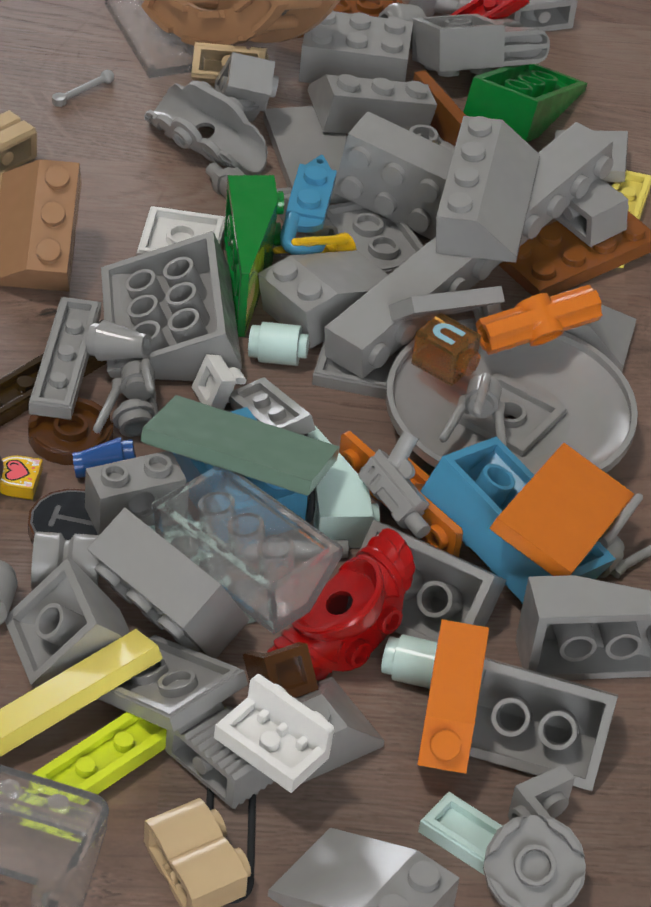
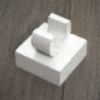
[192,354,247,410]

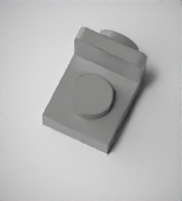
[508,764,575,821]

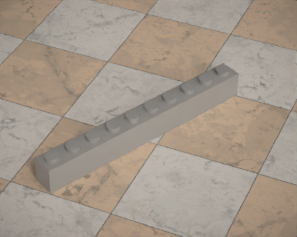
[324,122,614,379]

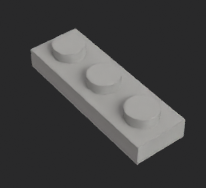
[229,377,316,435]

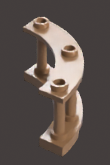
[141,0,340,46]

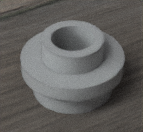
[112,399,155,437]

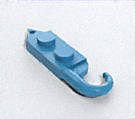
[280,155,337,255]

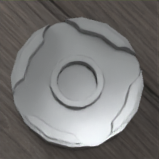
[483,815,586,907]

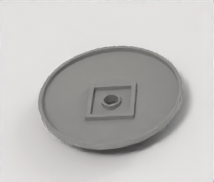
[386,318,638,475]

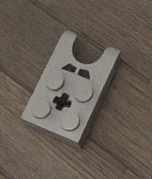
[412,14,550,77]

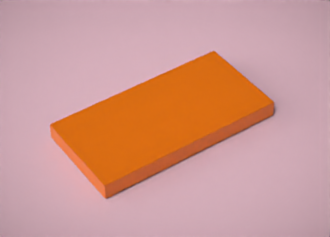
[489,443,634,576]

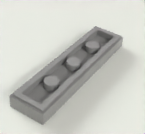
[29,297,101,420]

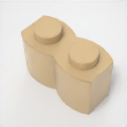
[144,798,251,907]

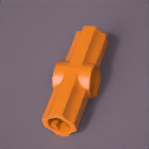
[476,284,603,355]

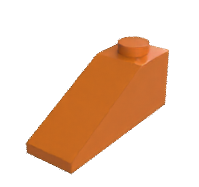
[417,619,489,774]

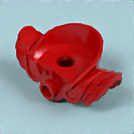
[267,528,415,681]

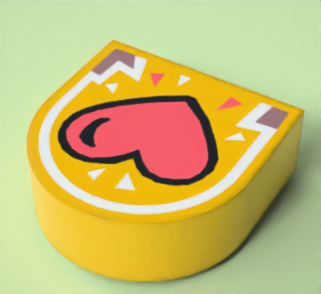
[0,455,43,500]

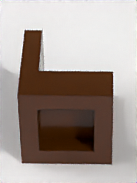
[243,642,319,698]

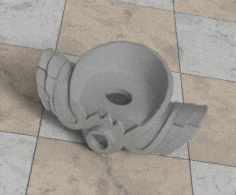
[144,80,268,175]

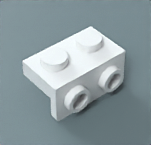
[214,674,334,793]

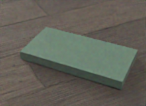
[141,395,340,496]

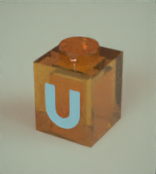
[411,312,481,386]

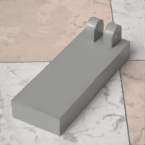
[389,286,505,322]

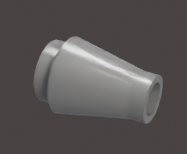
[86,320,152,361]

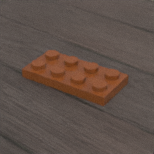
[499,211,651,296]

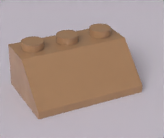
[0,159,82,292]

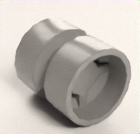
[31,531,99,590]

